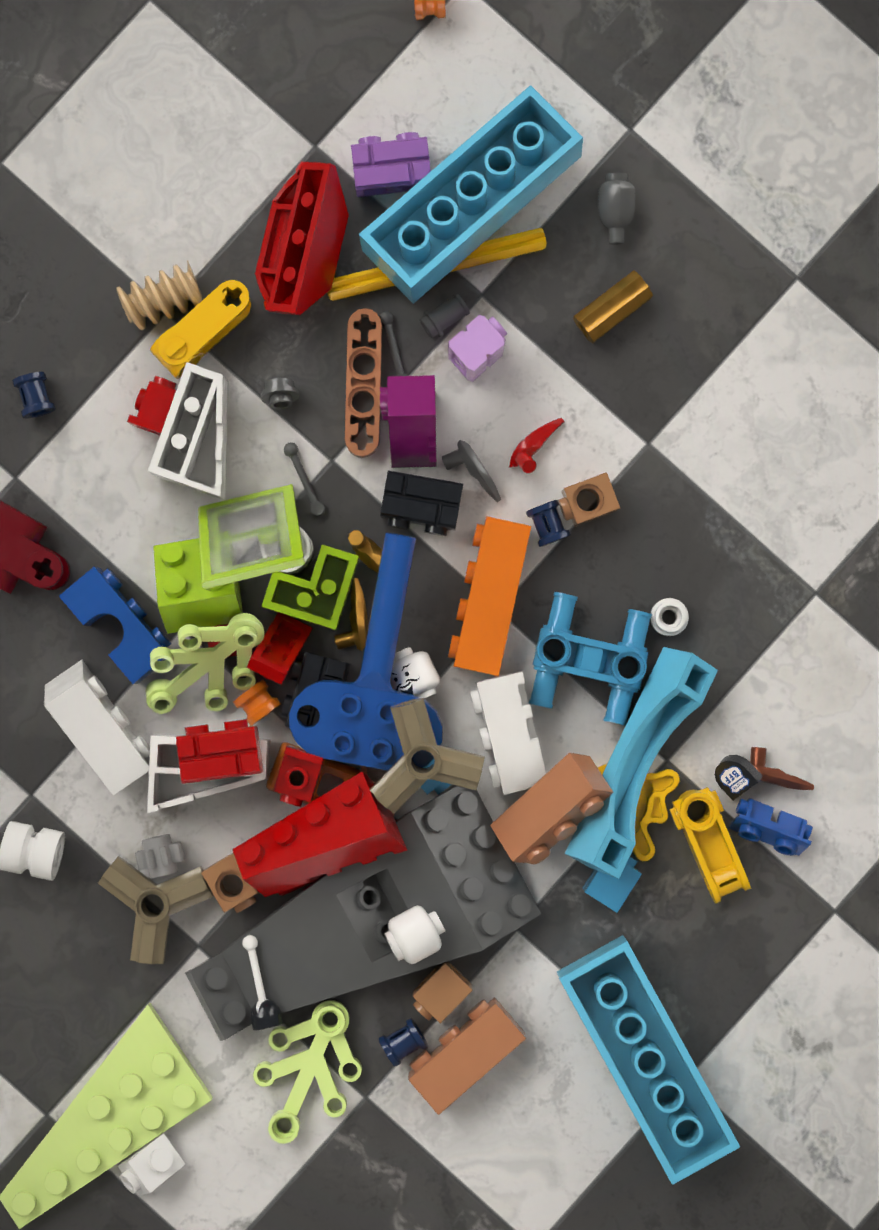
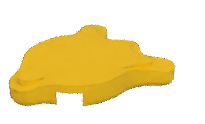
[597,764,680,861]

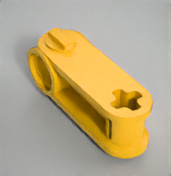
[150,280,251,379]
[669,787,751,904]

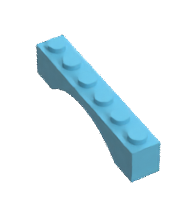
[565,647,718,879]

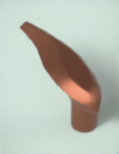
[750,747,814,790]

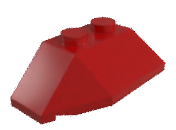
[255,161,349,315]

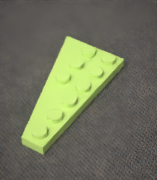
[0,1002,213,1229]

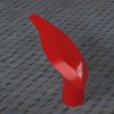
[509,417,564,473]

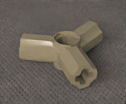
[370,698,485,813]
[98,856,214,964]

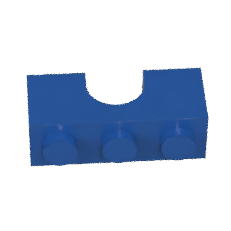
[59,566,172,684]

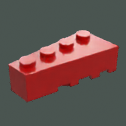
[232,772,407,897]

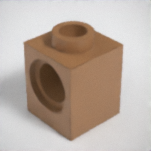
[558,472,620,527]
[201,853,258,913]
[413,961,473,1024]

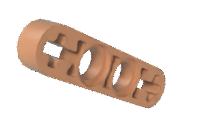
[345,308,382,458]

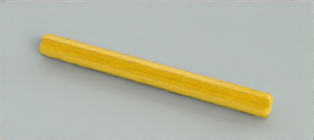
[327,228,547,301]

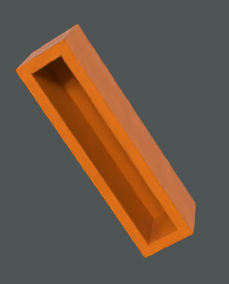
[448,516,531,676]

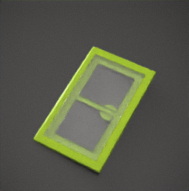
[198,484,305,589]

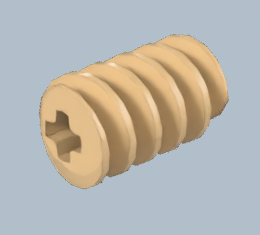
[116,260,202,330]

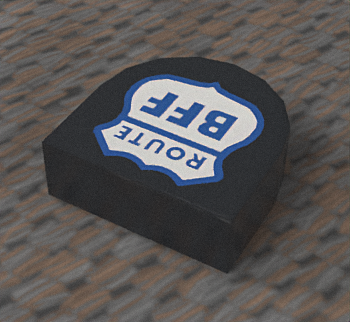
[714,755,763,801]

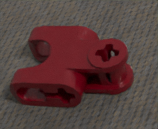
[0,500,70,594]

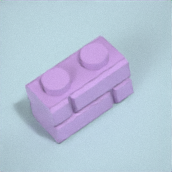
[448,315,507,382]

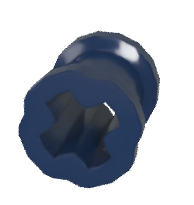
[12,372,56,419]
[526,500,571,547]
[378,1018,429,1067]

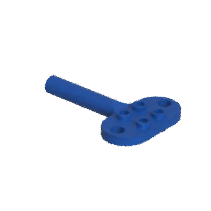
[289,532,443,771]

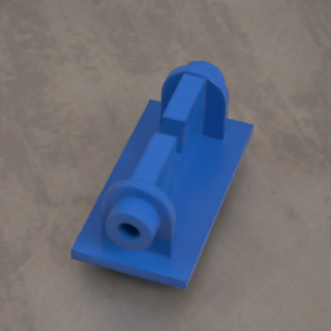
[728,798,813,856]

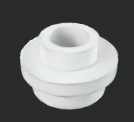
[650,598,689,636]

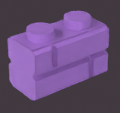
[351,132,431,197]

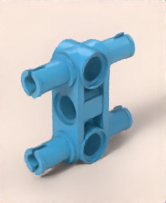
[529,592,652,726]

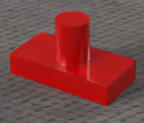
[247,612,313,685]

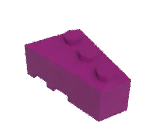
[380,375,437,468]

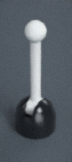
[242,935,283,1030]

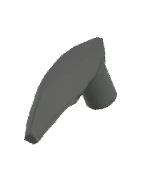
[442,440,501,502]

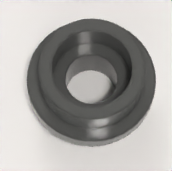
[261,378,299,409]

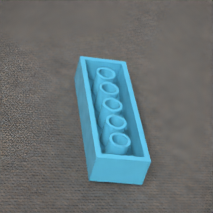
[359,85,583,304]
[557,935,740,1185]

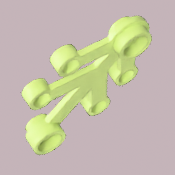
[146,613,264,714]
[253,1000,362,1144]

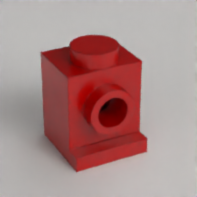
[127,376,176,436]
[273,745,325,807]

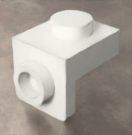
[118,1133,185,1196]

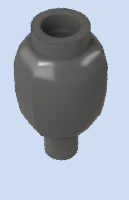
[598,173,635,244]

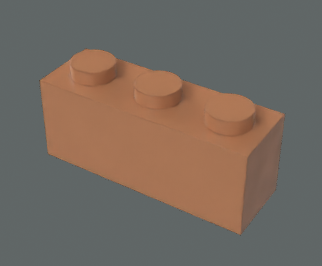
[490,752,613,864]
[408,997,526,1115]

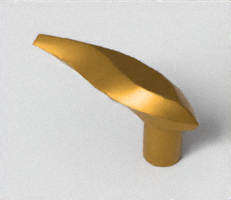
[348,530,382,573]
[335,578,368,651]

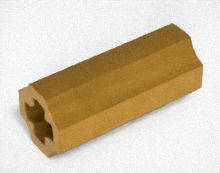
[573,270,653,344]

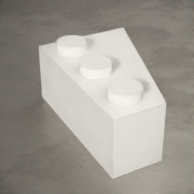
[148,362,228,500]
[44,660,150,796]
[470,671,546,795]
[147,734,271,814]

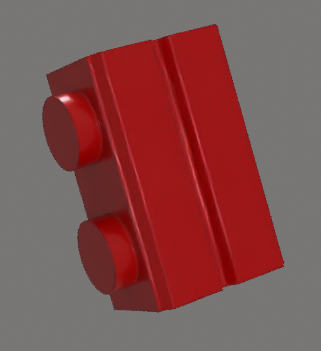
[176,719,263,784]

